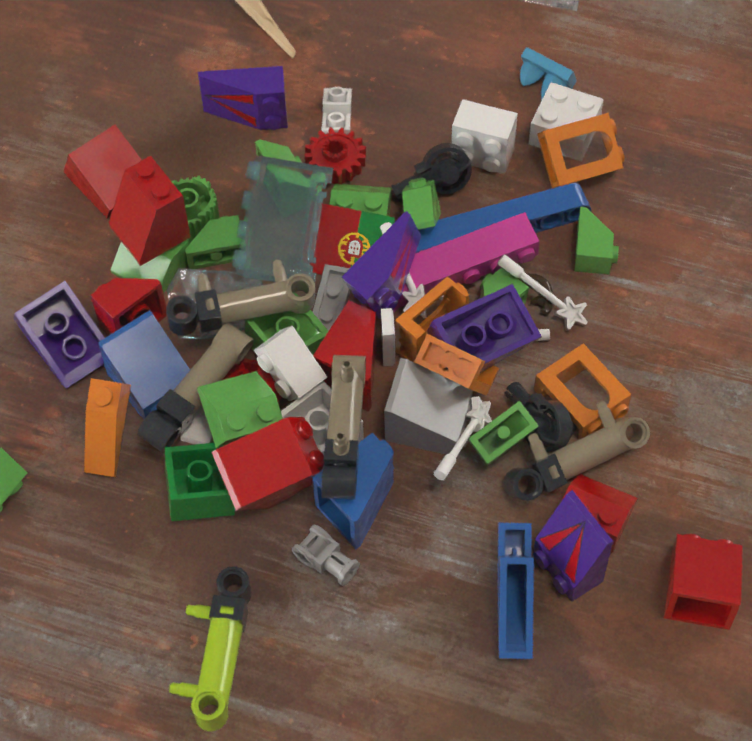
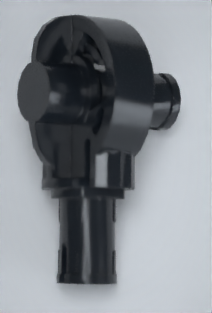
[391,143,472,202]
[504,382,577,453]

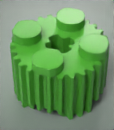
[172,175,219,243]

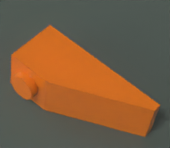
[84,378,131,477]

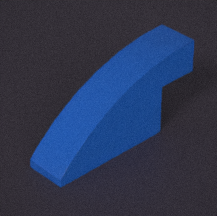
[497,522,534,659]

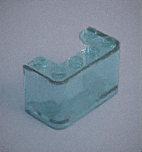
[232,156,333,283]

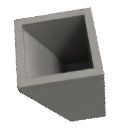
[384,358,473,456]

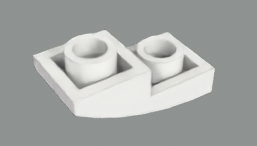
[321,87,352,134]

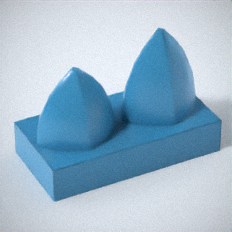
[520,47,577,99]

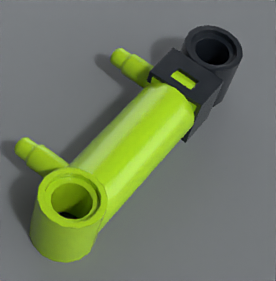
[169,566,251,731]

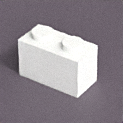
[254,326,327,401]

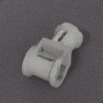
[292,525,360,586]

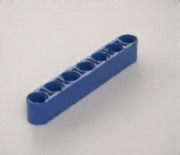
[415,183,591,254]

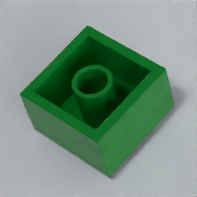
[164,443,235,521]

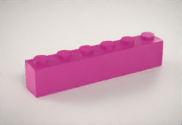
[393,212,539,313]

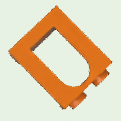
[537,112,625,188]
[395,276,469,364]
[414,334,500,396]
[534,343,632,439]

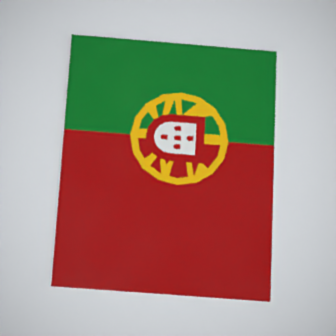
[297,201,395,275]

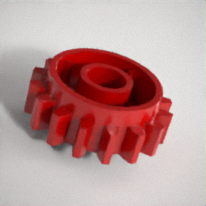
[304,127,366,184]

